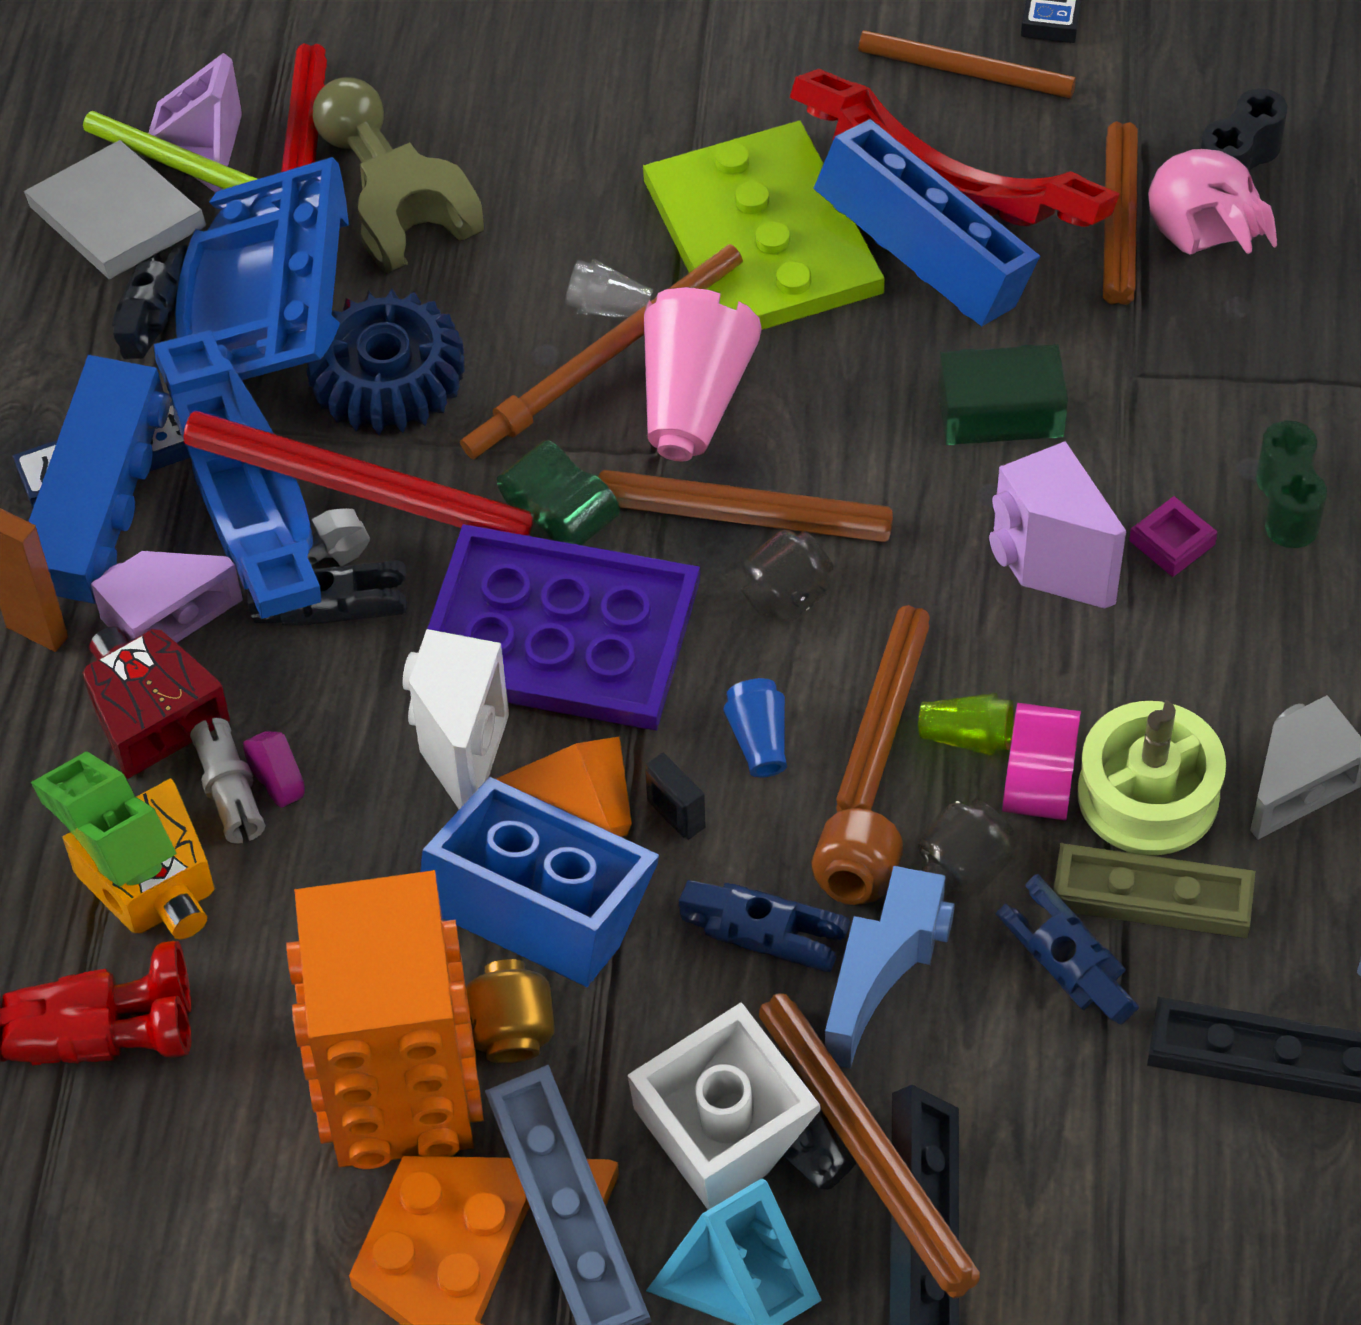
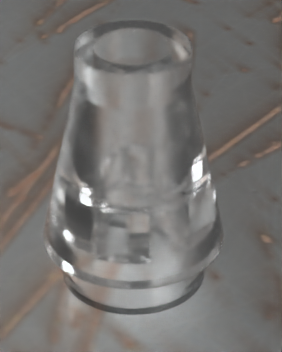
[565,258,654,318]

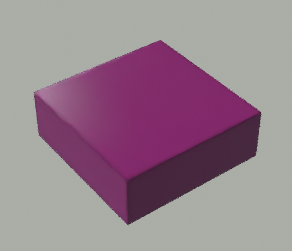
[1129,496,1218,577]

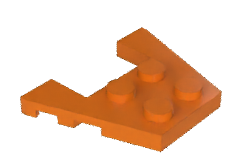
[349,1156,619,1325]

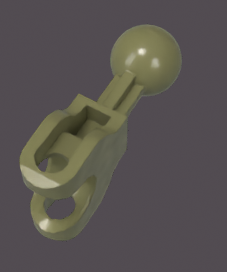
[313,77,484,273]

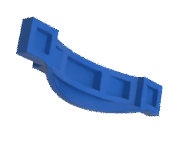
[153,330,321,619]

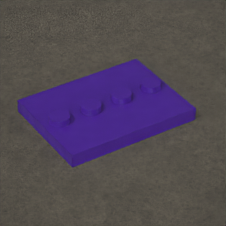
[427,524,700,731]

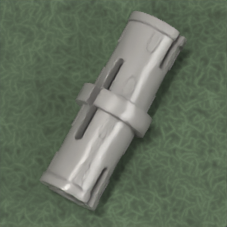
[190,718,265,843]

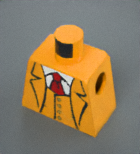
[62,778,215,940]

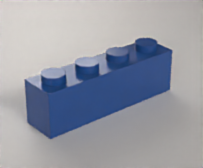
[813,119,1040,327]
[28,355,170,604]

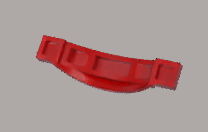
[790,69,1120,227]

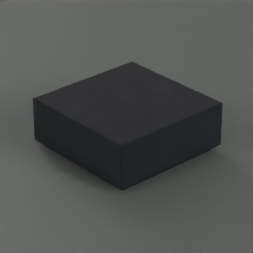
[645,752,706,840]

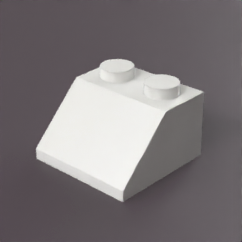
[403,629,509,809]
[627,1002,820,1210]

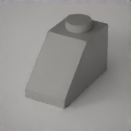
[1250,695,1361,840]

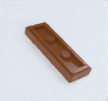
[0,508,68,652]

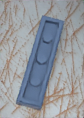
[485,1065,652,1325]

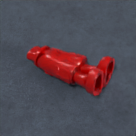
[0,941,192,1065]

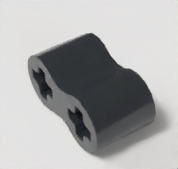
[1200,88,1288,172]

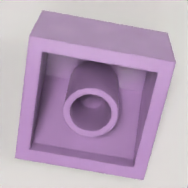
[989,441,1126,608]

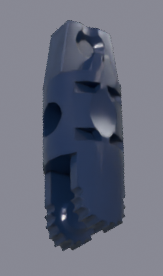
[995,874,1139,1025]
[679,880,851,972]

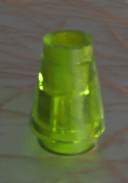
[918,692,1014,756]

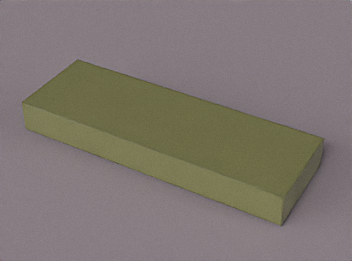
[1054,843,1256,938]

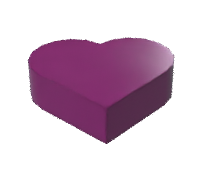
[243,731,305,808]

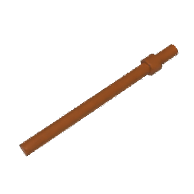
[460,244,743,460]

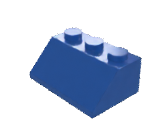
[420,776,659,987]

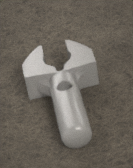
[308,508,370,566]

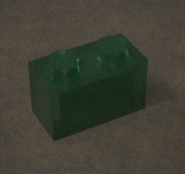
[938,344,1068,445]

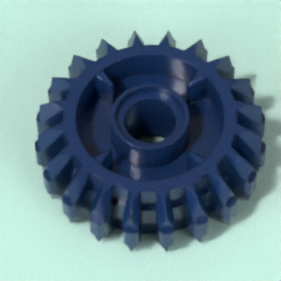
[306,288,465,435]

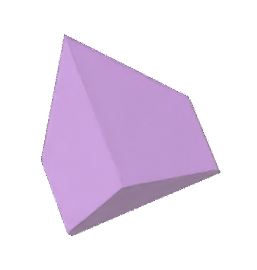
[148,53,242,193]

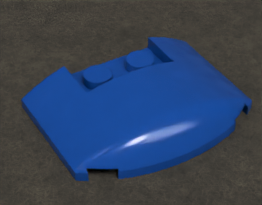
[175,157,349,380]

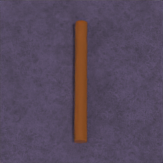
[858,30,1076,99]

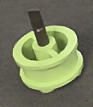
[1078,700,1226,855]

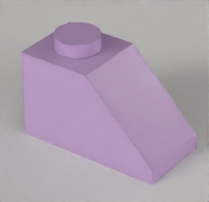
[91,551,243,643]

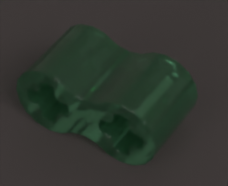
[1256,420,1327,548]
[497,440,620,545]

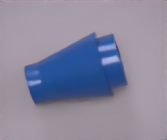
[723,678,787,778]

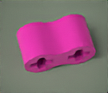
[1002,703,1081,820]

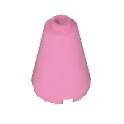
[644,287,762,462]

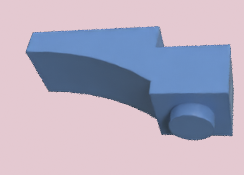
[825,866,955,1068]

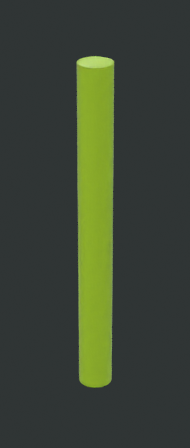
[83,111,257,189]

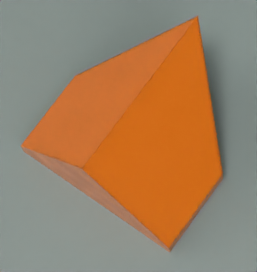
[497,736,632,837]

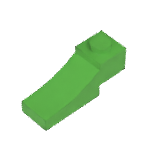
[31,751,177,887]

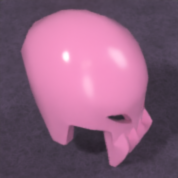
[1148,149,1277,255]

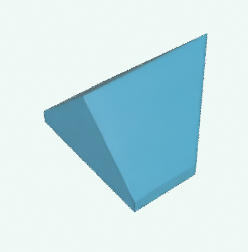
[646,1178,822,1325]

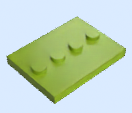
[643,120,885,330]

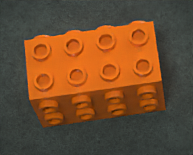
[286,870,484,1169]

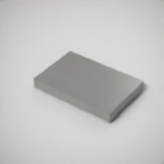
[24,140,206,279]

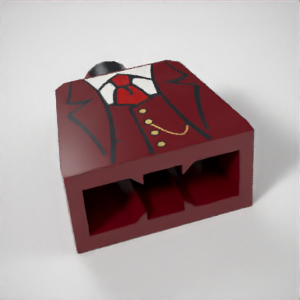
[82,626,230,779]

